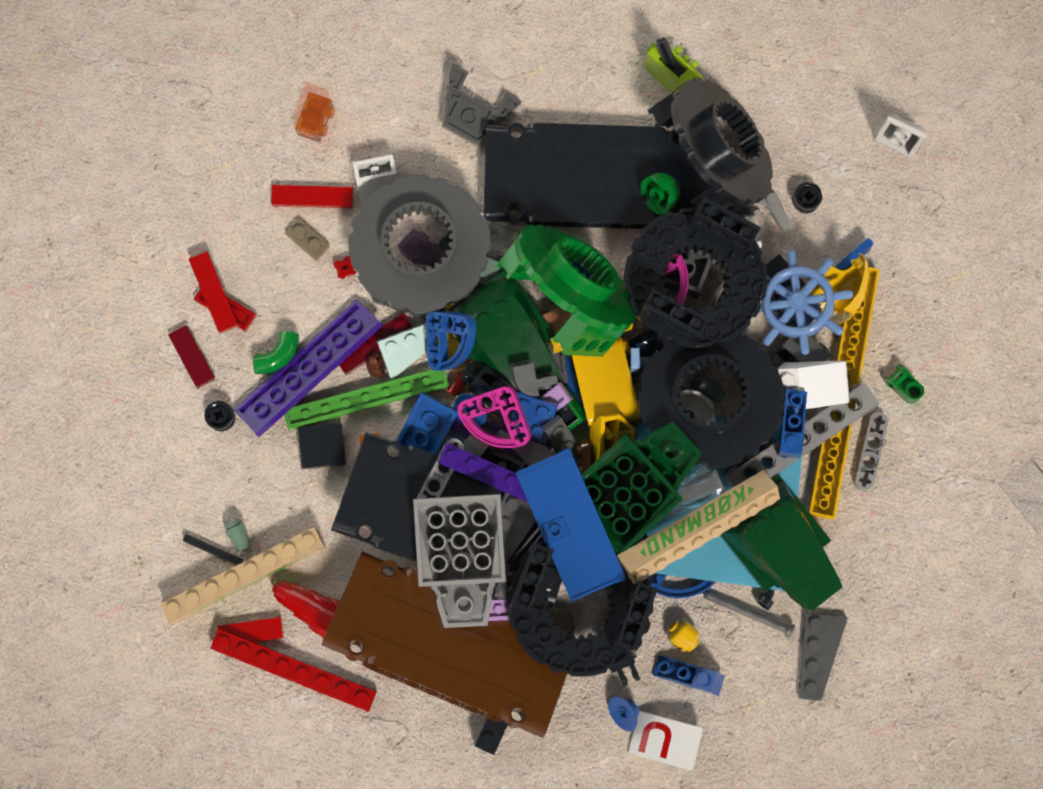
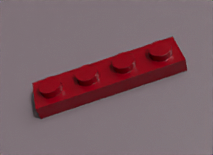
[339,313,412,375]

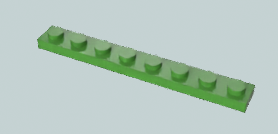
[284,370,449,431]

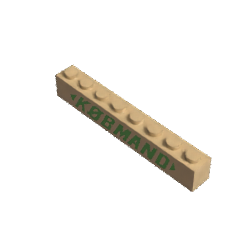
[617,470,780,584]
[160,527,326,625]

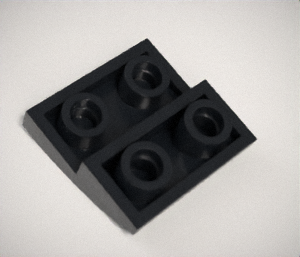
[297,423,346,469]

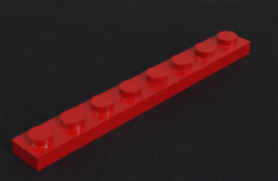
[210,628,377,712]

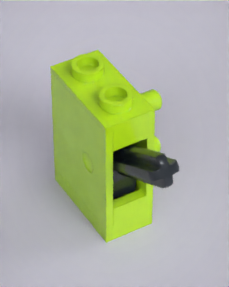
[644,37,703,93]

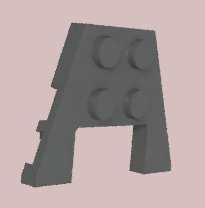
[442,63,522,146]

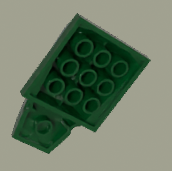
[447,270,563,397]
[581,422,702,555]
[720,475,843,613]

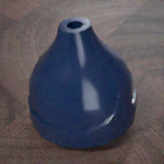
[629,330,661,357]

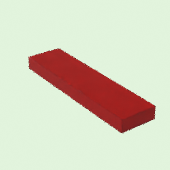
[271,185,354,209]
[188,251,239,334]

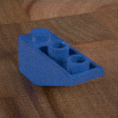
[778,389,808,458]
[653,655,725,696]

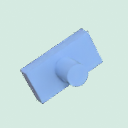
[628,348,651,377]

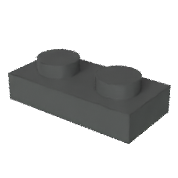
[541,415,578,454]

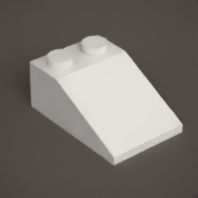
[875,113,927,158]
[778,361,850,410]

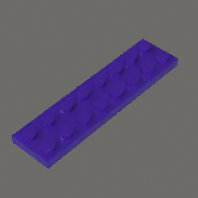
[234,299,383,437]

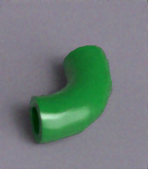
[253,331,299,374]

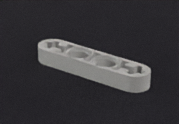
[854,412,888,491]
[416,439,464,499]

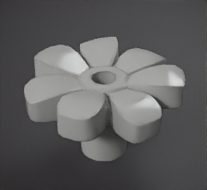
[737,206,760,224]

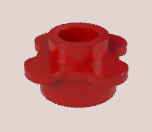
[333,256,357,279]

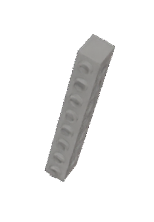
[725,383,879,488]

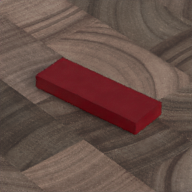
[168,325,215,389]

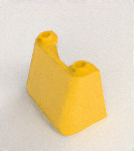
[572,337,642,427]

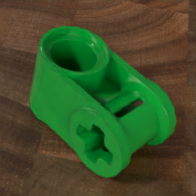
[884,365,924,404]

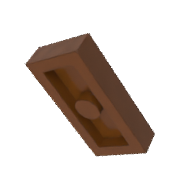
[577,438,591,474]

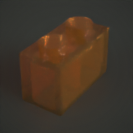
[295,92,335,142]

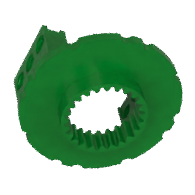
[497,225,636,357]

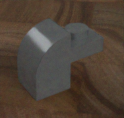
[509,360,558,396]

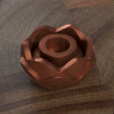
[366,353,386,378]

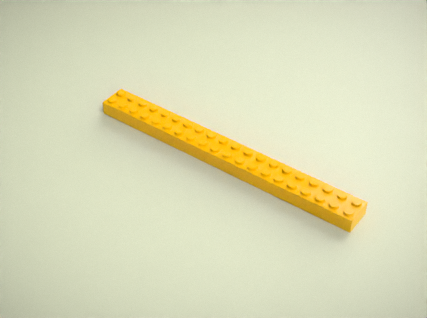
[808,267,880,521]

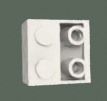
[352,154,397,204]

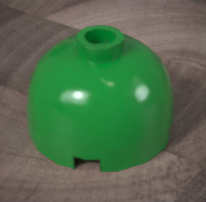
[641,173,681,215]

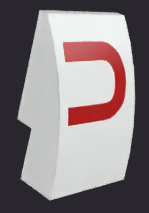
[628,711,703,771]

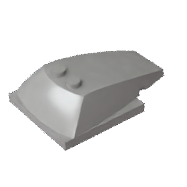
[413,494,506,628]

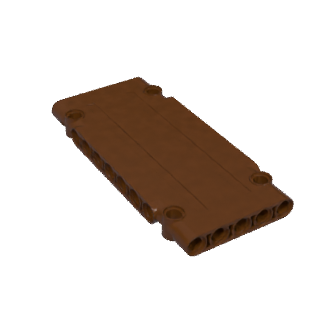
[321,551,568,738]

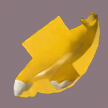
[801,253,869,325]

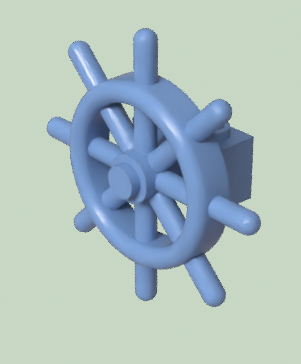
[759,250,853,355]

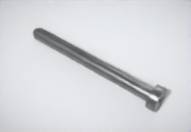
[705,592,795,638]

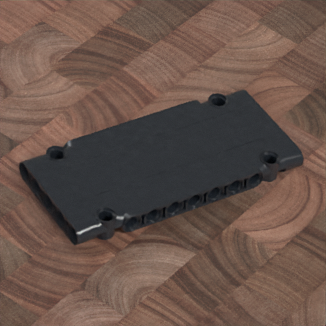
[484,123,709,229]
[331,432,562,607]

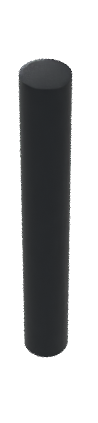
[183,534,244,566]

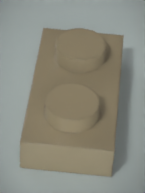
[285,219,330,261]

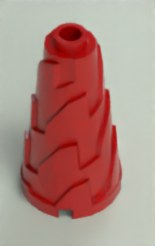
[272,580,340,639]

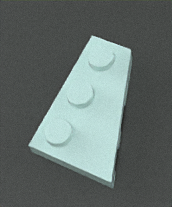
[377,323,439,380]

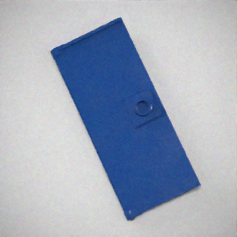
[516,448,627,602]

